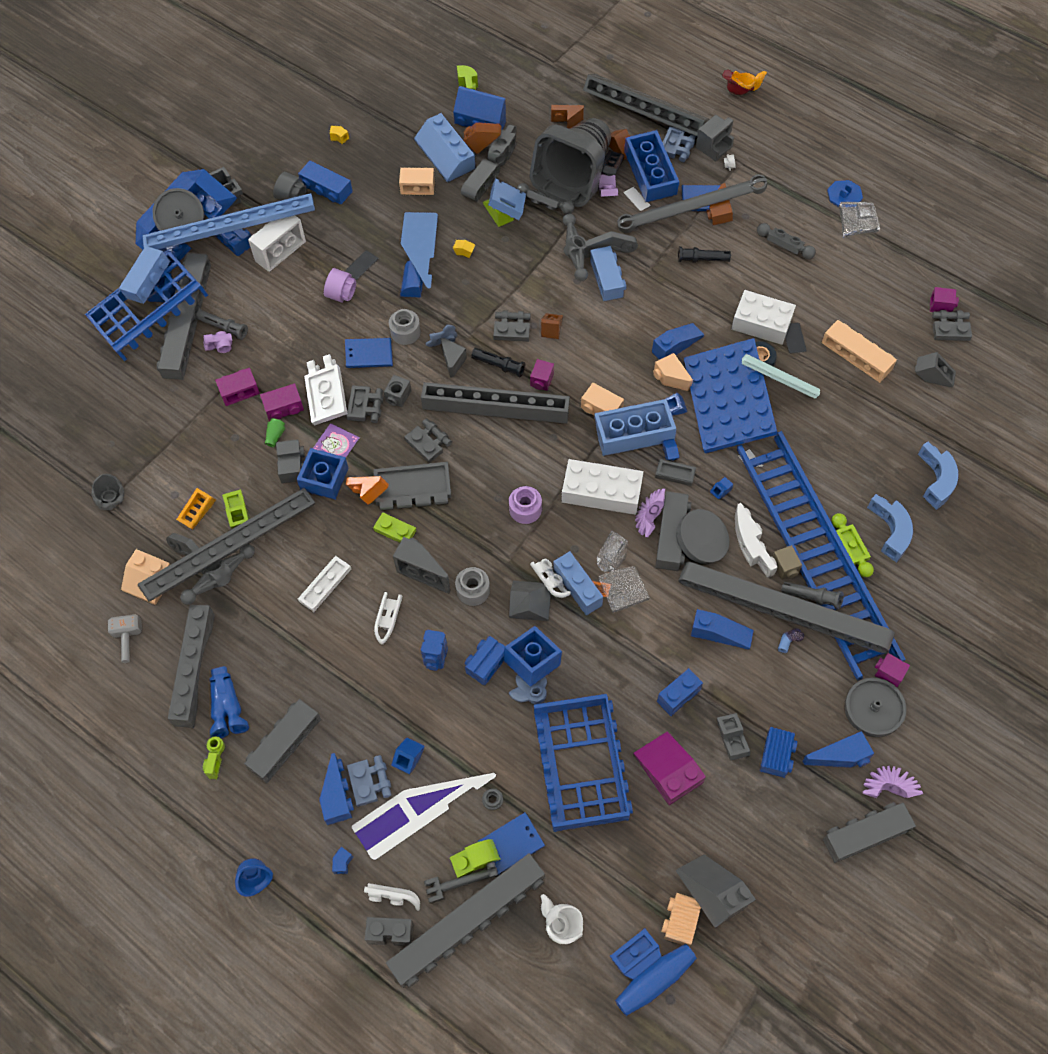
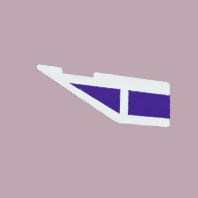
[352,773,496,860]

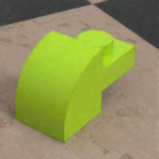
[457,65,478,90]
[222,489,250,529]
[450,839,501,878]

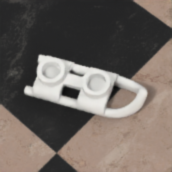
[530,559,571,598]
[374,592,403,645]
[364,883,420,911]

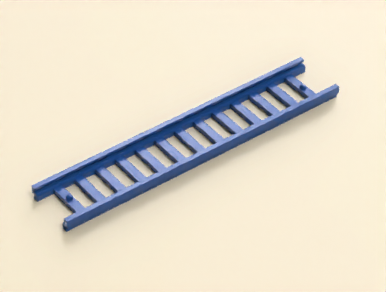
[737,431,906,681]

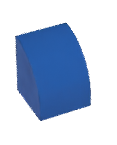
[391,738,425,774]

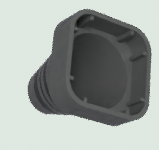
[530,118,611,207]

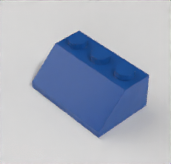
[453,86,506,130]

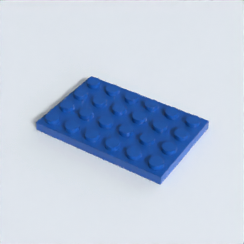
[684,338,778,453]

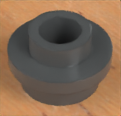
[482,789,503,810]

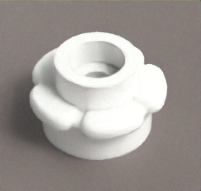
[724,154,736,171]

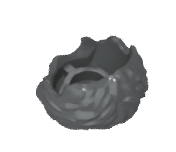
[91,473,124,510]

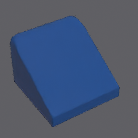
[666,393,688,416]

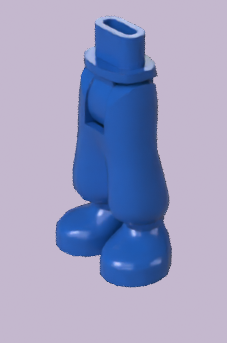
[209,666,249,738]

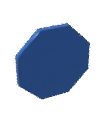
[827,180,863,208]

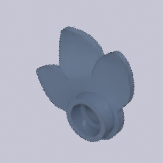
[425,325,458,347]
[509,674,547,704]

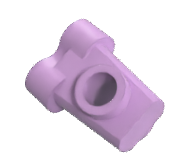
[203,331,232,353]

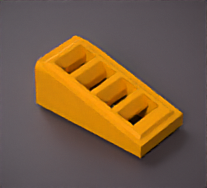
[176,488,216,530]

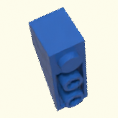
[320,753,354,825]

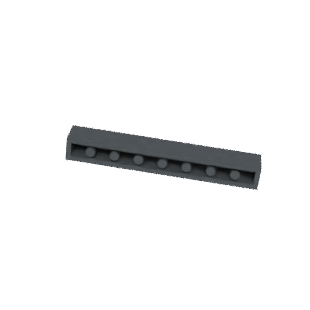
[583,73,710,136]
[157,253,211,380]
[421,382,570,423]
[386,853,545,988]

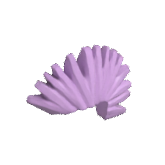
[635,489,665,538]
[863,766,923,798]

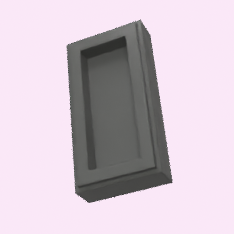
[655,459,696,486]

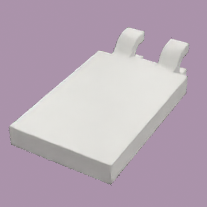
[304,354,348,425]

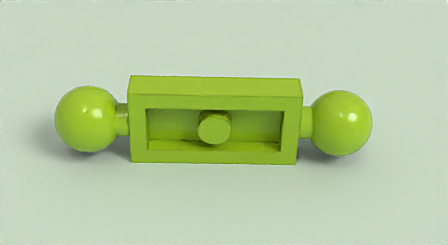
[831,513,874,578]

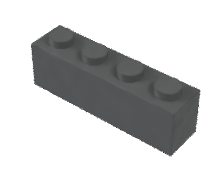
[655,491,691,571]
[244,699,321,783]
[823,802,916,863]

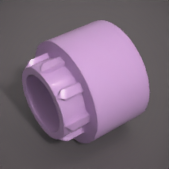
[324,268,356,302]
[509,486,542,524]

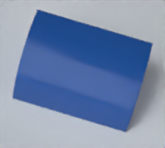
[400,260,423,298]

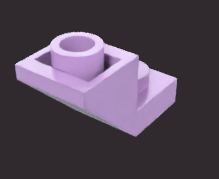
[598,172,618,197]

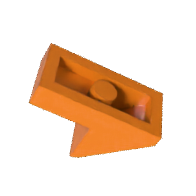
[346,476,389,505]

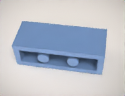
[119,246,170,304]
[590,246,626,301]
[554,551,603,615]

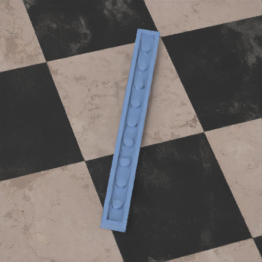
[143,193,315,249]

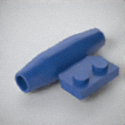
[610,928,697,1016]

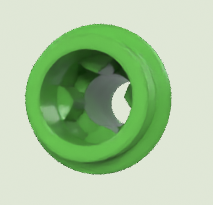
[264,418,285,447]

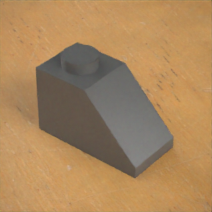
[915,352,956,387]

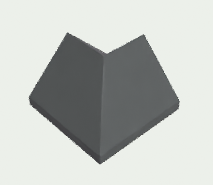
[509,581,551,621]

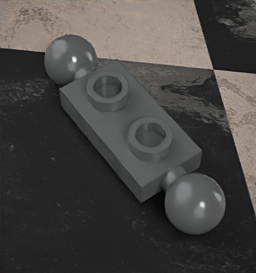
[516,183,574,214]
[757,223,816,259]

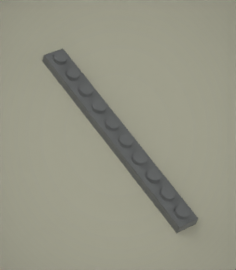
[138,488,315,602]

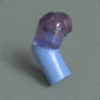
[778,628,804,653]

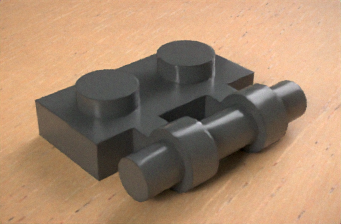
[493,310,531,342]
[932,310,972,341]
[346,385,384,423]
[404,418,452,463]

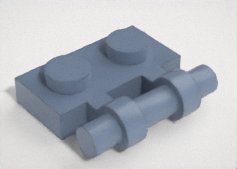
[662,127,696,162]
[347,755,391,807]

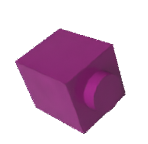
[930,287,959,312]
[530,359,554,391]
[874,653,910,687]

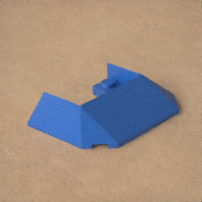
[135,169,237,261]

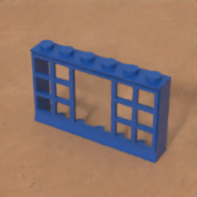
[85,249,208,361]
[534,694,633,832]

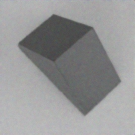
[441,338,467,378]

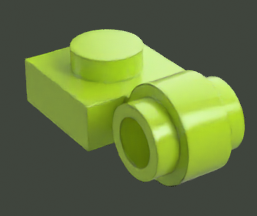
[203,736,225,779]

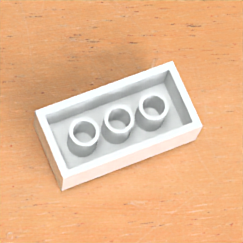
[562,459,643,515]

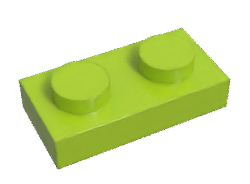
[373,513,416,543]

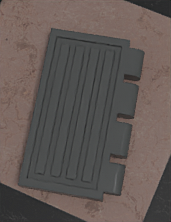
[374,462,451,511]

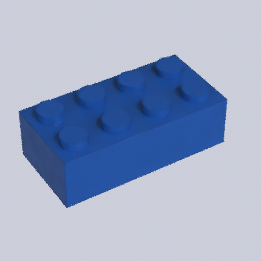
[624,130,679,202]

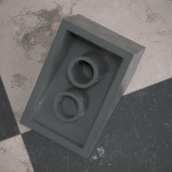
[393,537,451,594]
[676,855,756,928]

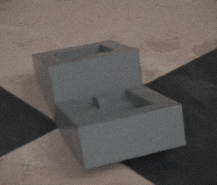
[717,713,750,761]

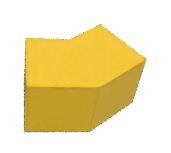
[329,126,349,144]
[453,240,475,258]

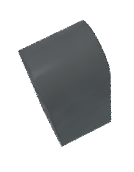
[461,159,500,202]

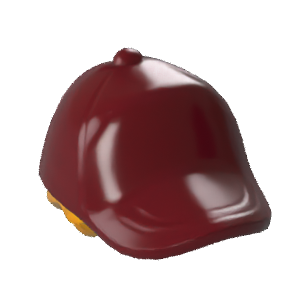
[722,69,767,95]

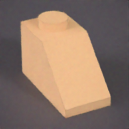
[653,353,693,391]

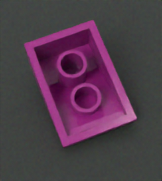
[633,732,706,806]

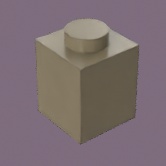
[772,545,802,580]

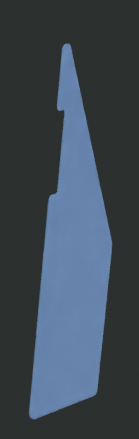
[401,212,438,288]

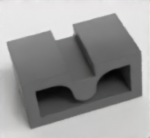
[276,440,305,483]
[365,917,414,946]

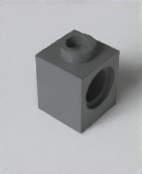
[384,375,412,407]

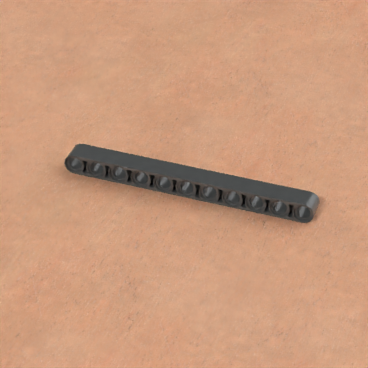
[678,562,895,653]

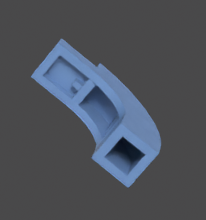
[918,442,958,510]
[867,494,913,563]

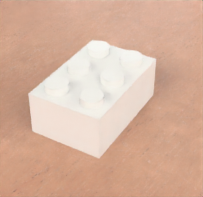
[248,215,306,272]
[731,290,796,345]

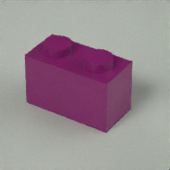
[215,368,260,406]
[260,383,304,421]

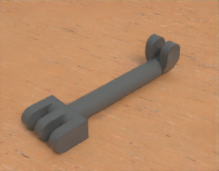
[424,862,499,903]

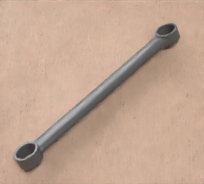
[617,174,767,233]

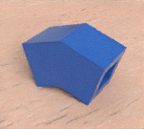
[663,439,680,461]
[710,477,733,499]
[332,847,353,874]

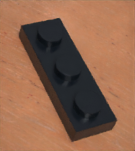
[602,150,625,176]

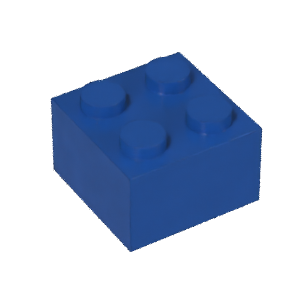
[297,448,349,500]
[504,626,562,687]

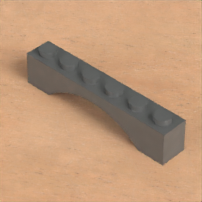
[168,605,215,728]

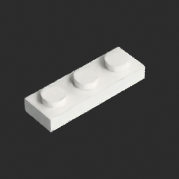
[298,556,351,612]

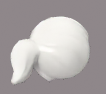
[540,894,583,944]

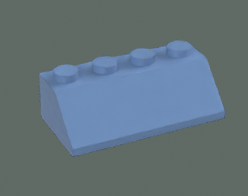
[414,113,476,182]
[594,399,676,456]

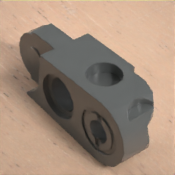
[488,124,517,166]

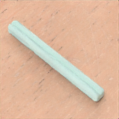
[742,354,820,398]

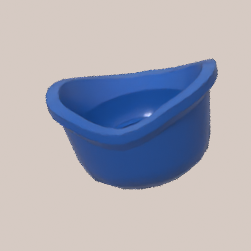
[235,858,273,897]

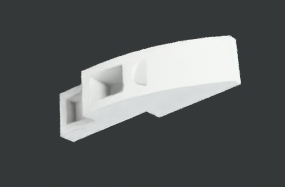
[735,503,777,578]

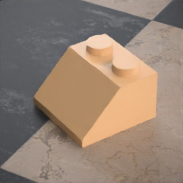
[121,549,170,605]

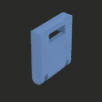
[488,179,526,220]

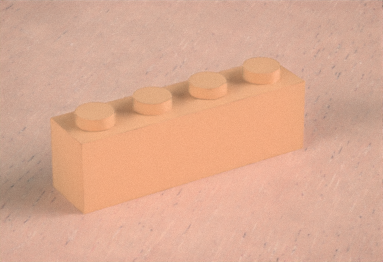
[822,320,897,383]

